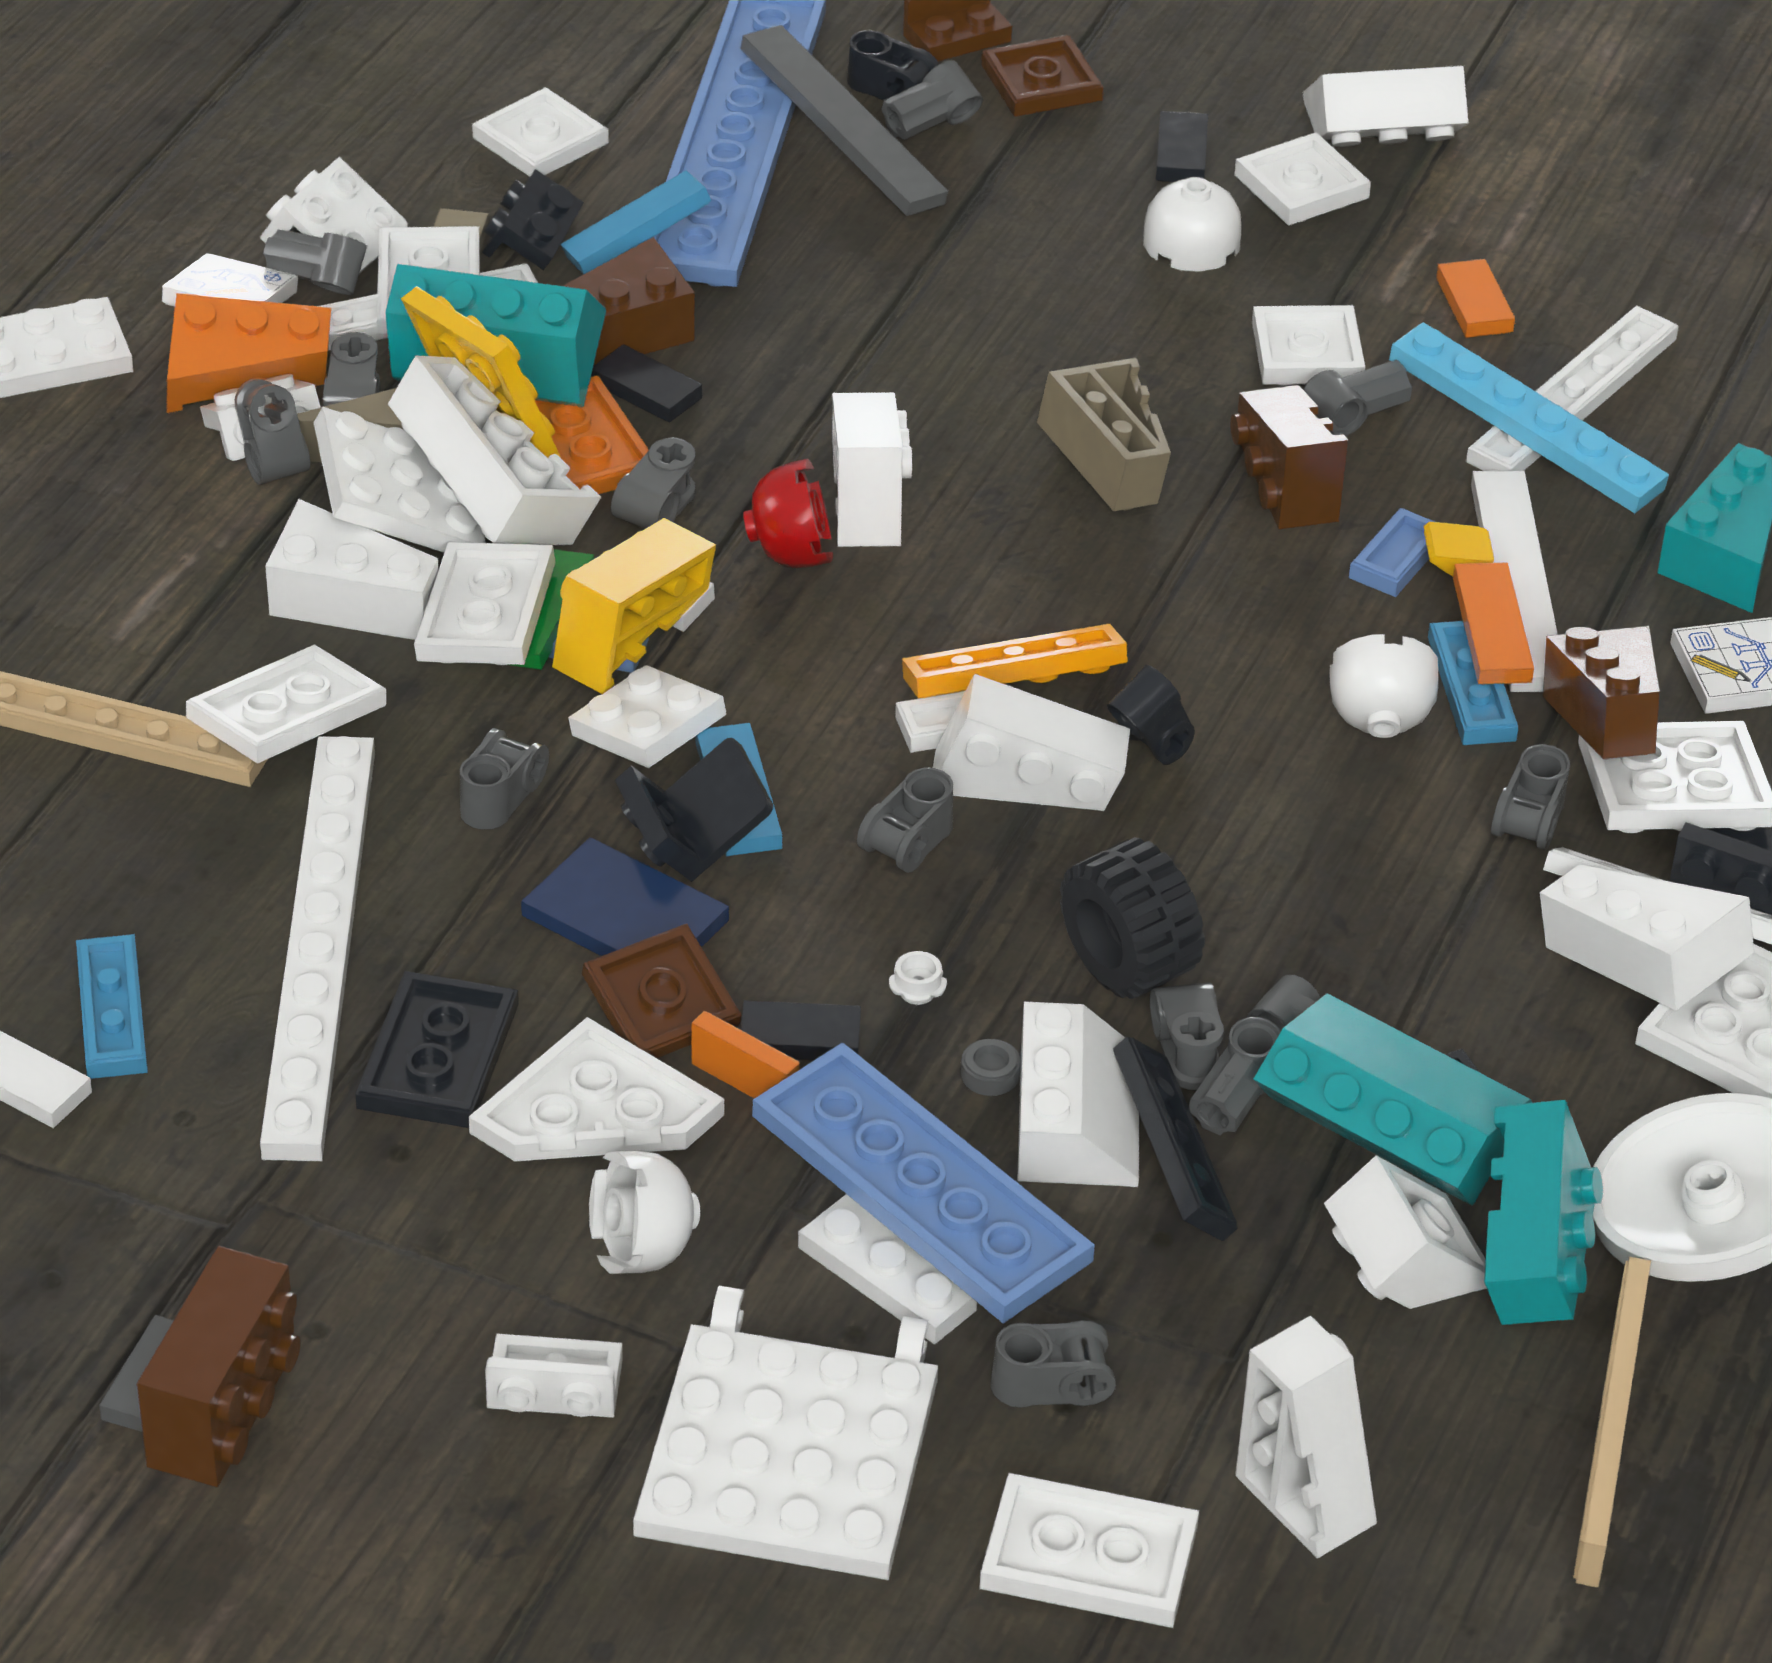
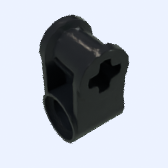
[847,30,939,100]
[1107,665,1195,765]

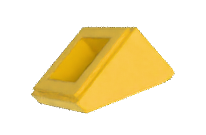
[1423,522,1494,577]

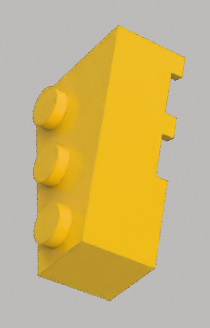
[552,518,716,694]

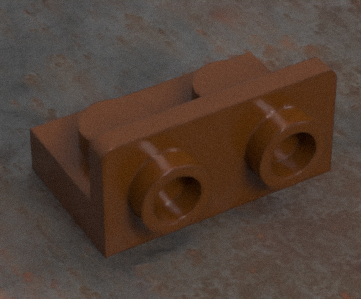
[903,0,1012,62]

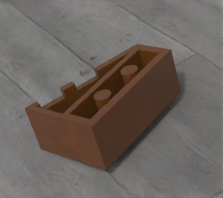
[563,237,695,366]
[1230,385,1348,529]

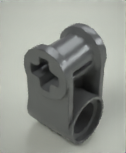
[323,332,381,407]
[234,379,310,485]
[611,438,695,529]
[460,728,549,830]
[1491,744,1570,851]
[857,768,953,873]
[1150,982,1224,1090]
[990,1320,1116,1407]

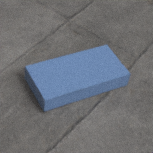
[1349,508,1435,597]

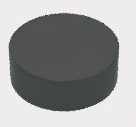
[961,1039,1021,1096]

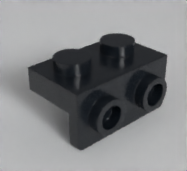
[481,169,584,270]

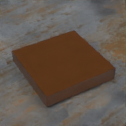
[981,35,1104,117]
[581,923,742,1058]

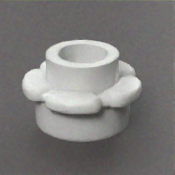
[889,951,947,1005]

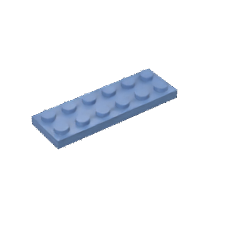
[753,1042,1095,1323]

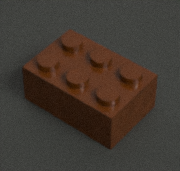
[137,1246,301,1488]

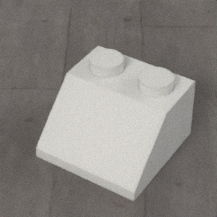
[1324,1156,1487,1309]

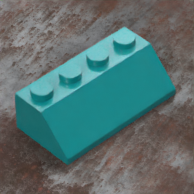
[385,264,607,407]
[1253,993,1532,1206]

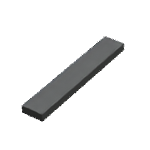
[740,25,948,216]

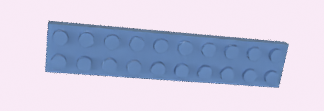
[653,0,826,287]

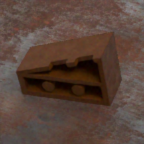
[1543,626,1660,759]

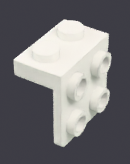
[260,157,408,274]

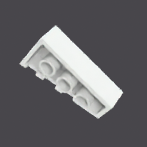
[388,356,601,545]

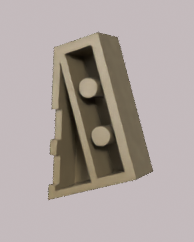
[1037,358,1171,511]

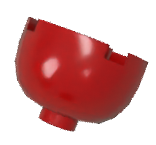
[743,458,833,568]

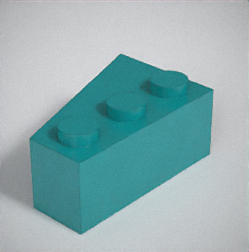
[1658,443,1772,613]
[1484,1100,1603,1325]

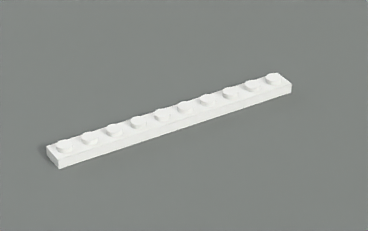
[260,736,375,1161]

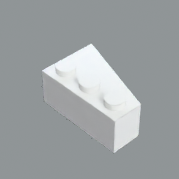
[266,499,439,640]
[1236,1316,1377,1559]

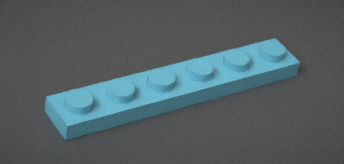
[1389,322,1669,513]

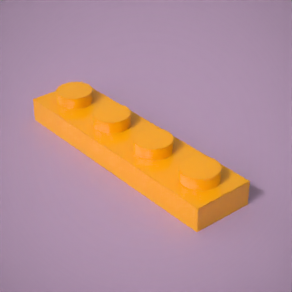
[902,624,1128,698]

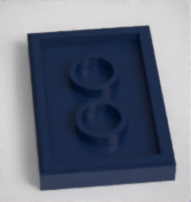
[521,837,729,956]

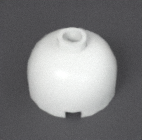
[1143,177,1241,272]
[1330,634,1438,738]
[589,1151,700,1274]

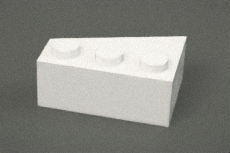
[832,393,912,547]
[933,674,1130,811]
[1540,864,1754,1011]

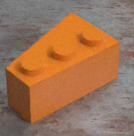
[167,293,331,413]

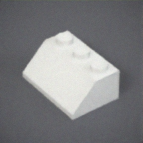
[1303,66,1468,147]
[1017,1002,1139,1187]

